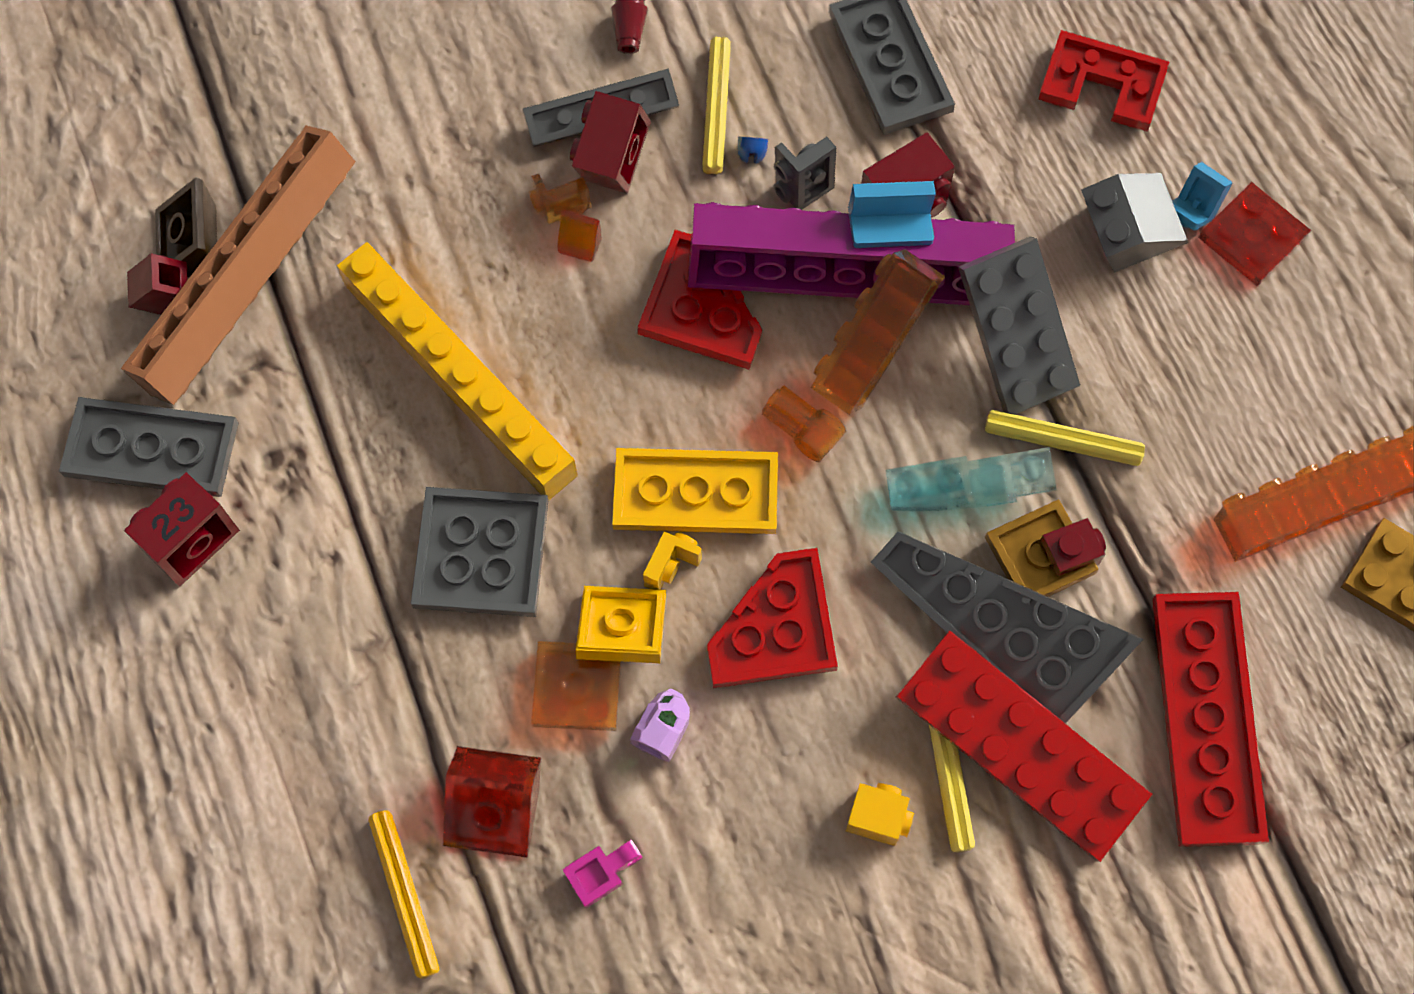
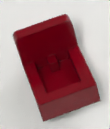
[1040,518,1106,576]

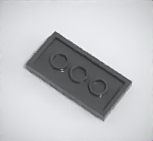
[828,0,955,135]
[958,236,1081,415]
[59,397,239,497]

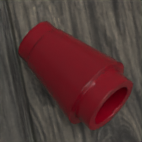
[611,0,648,54]

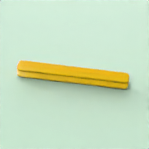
[368,810,439,979]

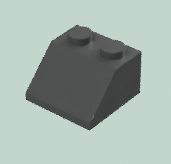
[1081,173,1189,273]

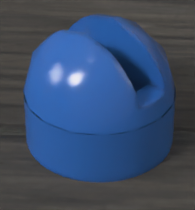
[737,136,768,164]

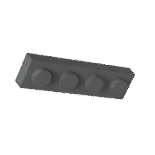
[523,68,679,147]

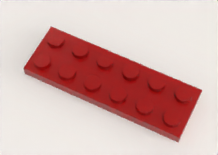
[1152,592,1269,847]
[895,630,1153,862]

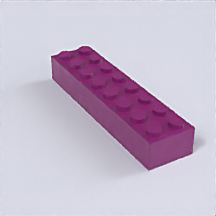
[688,202,1015,305]

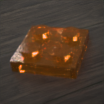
[531,641,621,731]

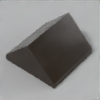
[155,177,217,277]

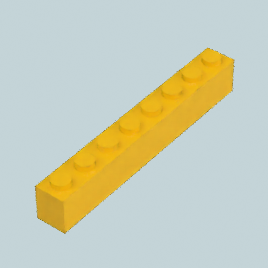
[336,242,578,500]

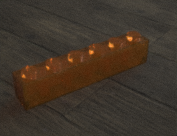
[1213,425,1414,562]

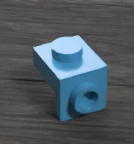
[1172,162,1233,230]

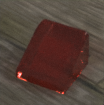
[557,210,602,262]

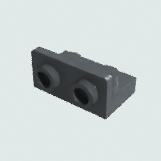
[773,136,836,210]

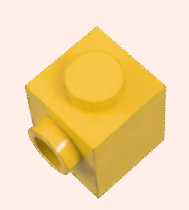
[846,783,914,846]

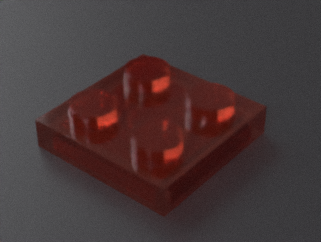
[1198,182,1311,287]

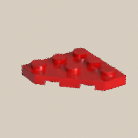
[637,229,763,370]
[707,548,838,689]

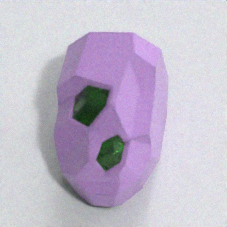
[630,689,690,762]

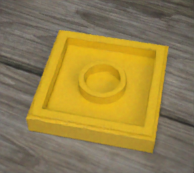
[576,586,666,664]

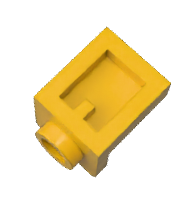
[643,532,702,590]

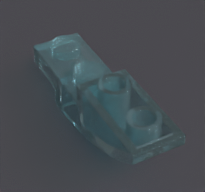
[886,447,1057,511]

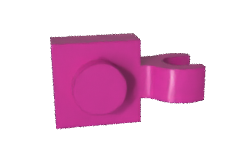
[562,840,643,908]

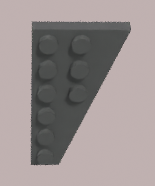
[871,532,1144,724]

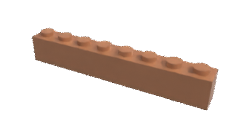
[121,125,356,405]

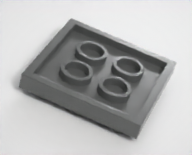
[411,487,549,617]

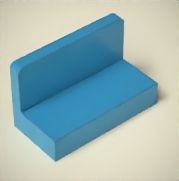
[848,181,936,248]

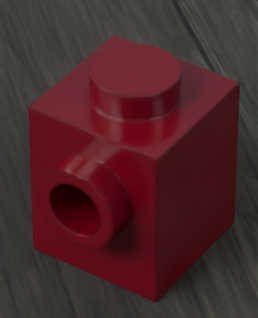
[127,253,187,315]

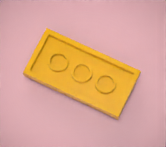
[612,448,778,534]

